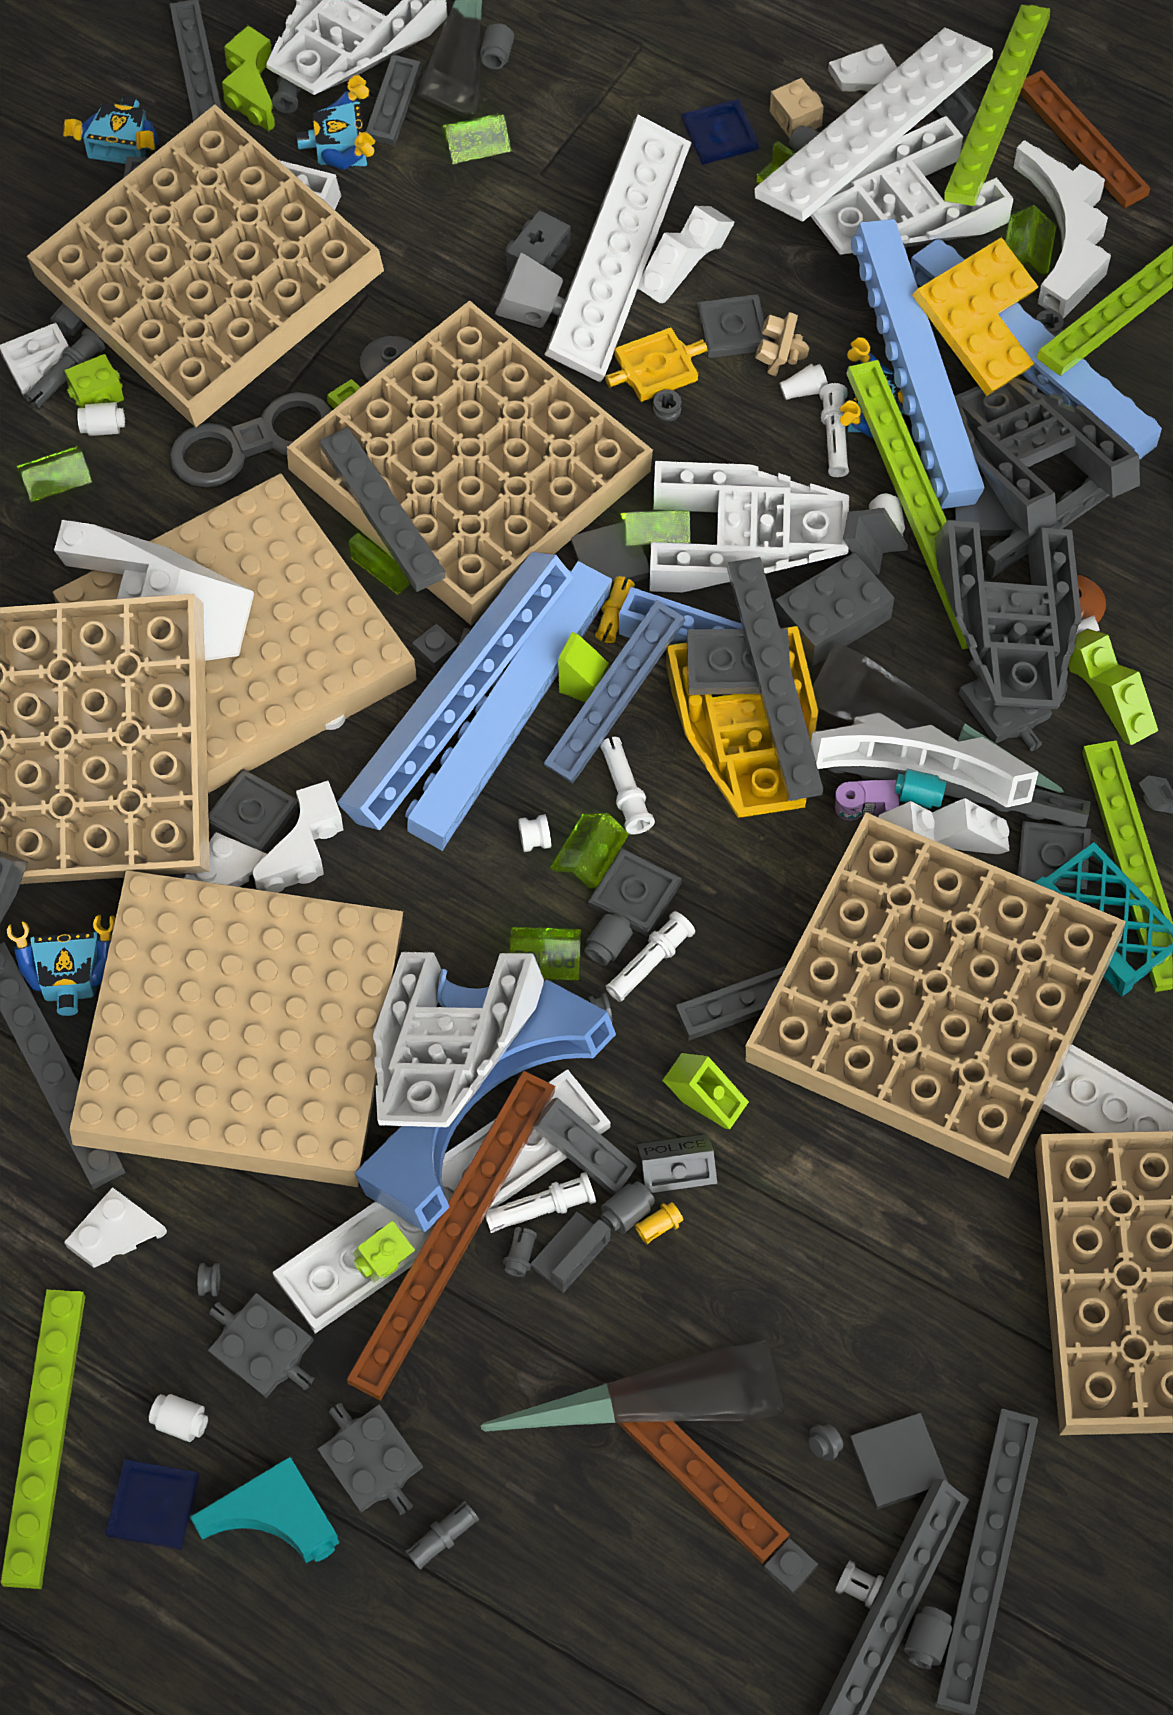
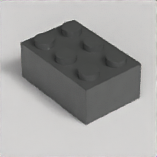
[775,552,894,667]

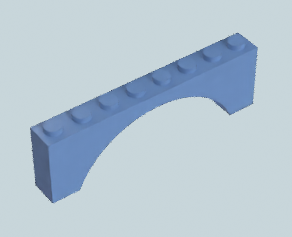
[355,980,616,1232]

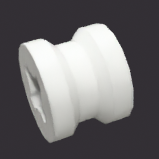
[518,814,551,852]

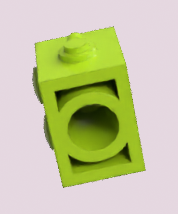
[64,354,124,408]
[352,1220,415,1283]

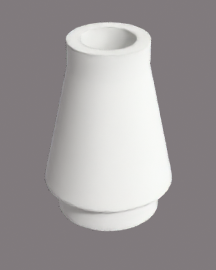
[779,364,828,400]

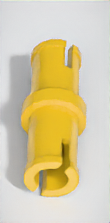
[595,576,635,643]

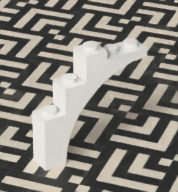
[1013,140,1111,318]
[811,713,1038,807]

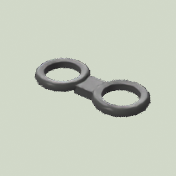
[170,392,332,488]

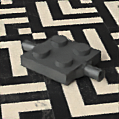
[958,659,1052,751]
[208,1293,314,1398]
[318,1403,423,1515]

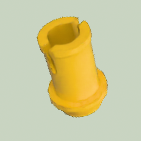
[634,1202,683,1244]

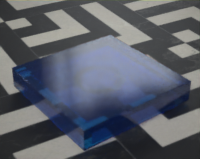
[682,99,759,165]
[106,1459,199,1550]

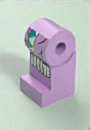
[835,780,899,821]

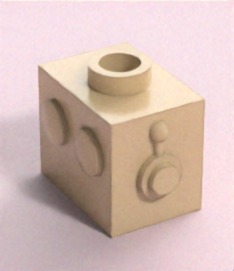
[770,78,823,138]

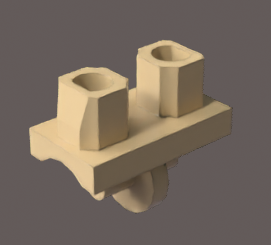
[755,312,809,376]

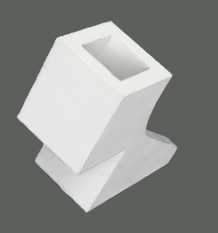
[638,206,735,303]
[253,781,343,893]
[879,798,1009,854]

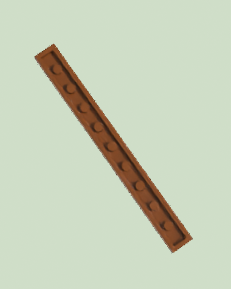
[347,1071,555,1401]

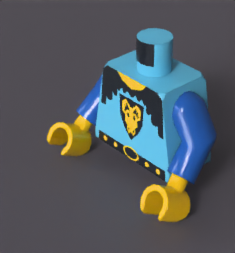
[296,75,375,170]
[63,96,159,164]
[839,338,905,438]
[7,915,116,1016]

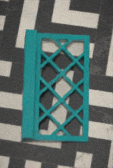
[1034,842,1173,997]

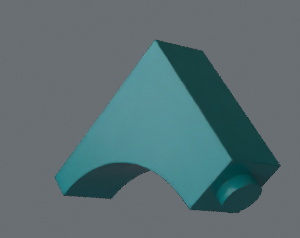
[190,1457,339,1563]

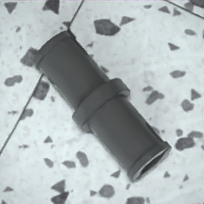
[405,1501,479,1570]

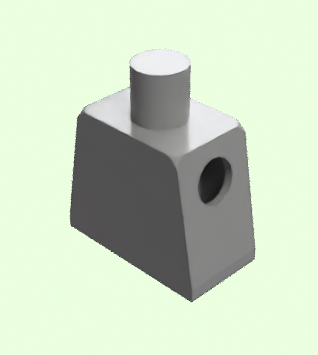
[495,253,565,328]

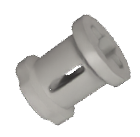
[835,1560,885,1609]

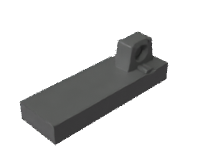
[366,55,422,146]
[532,1098,637,1195]

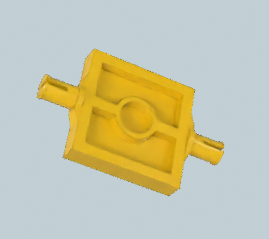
[605,327,707,402]

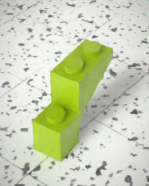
[222,26,275,131]
[1068,628,1158,745]

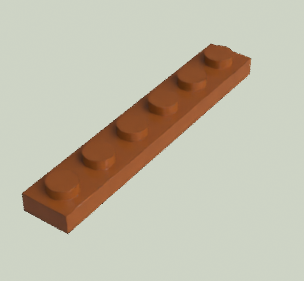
[1020,70,1150,208]
[609,1376,790,1565]

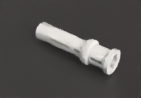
[819,383,849,477]
[600,737,655,834]
[605,911,695,1002]
[485,1172,596,1233]

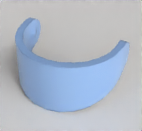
[437,969,489,1008]

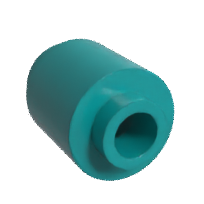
[894,768,946,809]

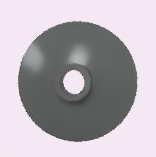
[360,336,415,381]

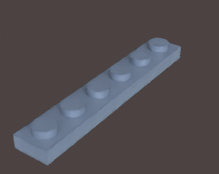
[544,600,685,784]

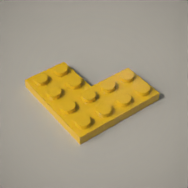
[912,237,1038,396]

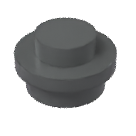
[809,1423,843,1461]

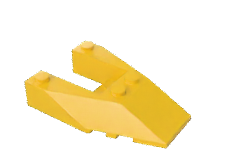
[666,626,818,818]

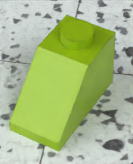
[558,632,609,702]
[663,1053,749,1129]

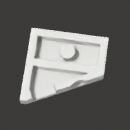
[828,44,897,92]
[0,323,68,397]
[184,832,267,887]
[64,1187,167,1268]

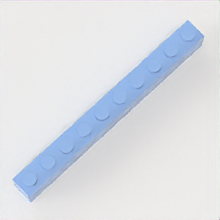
[851,219,985,509]
[911,239,1162,459]
[337,552,574,830]
[405,561,612,851]

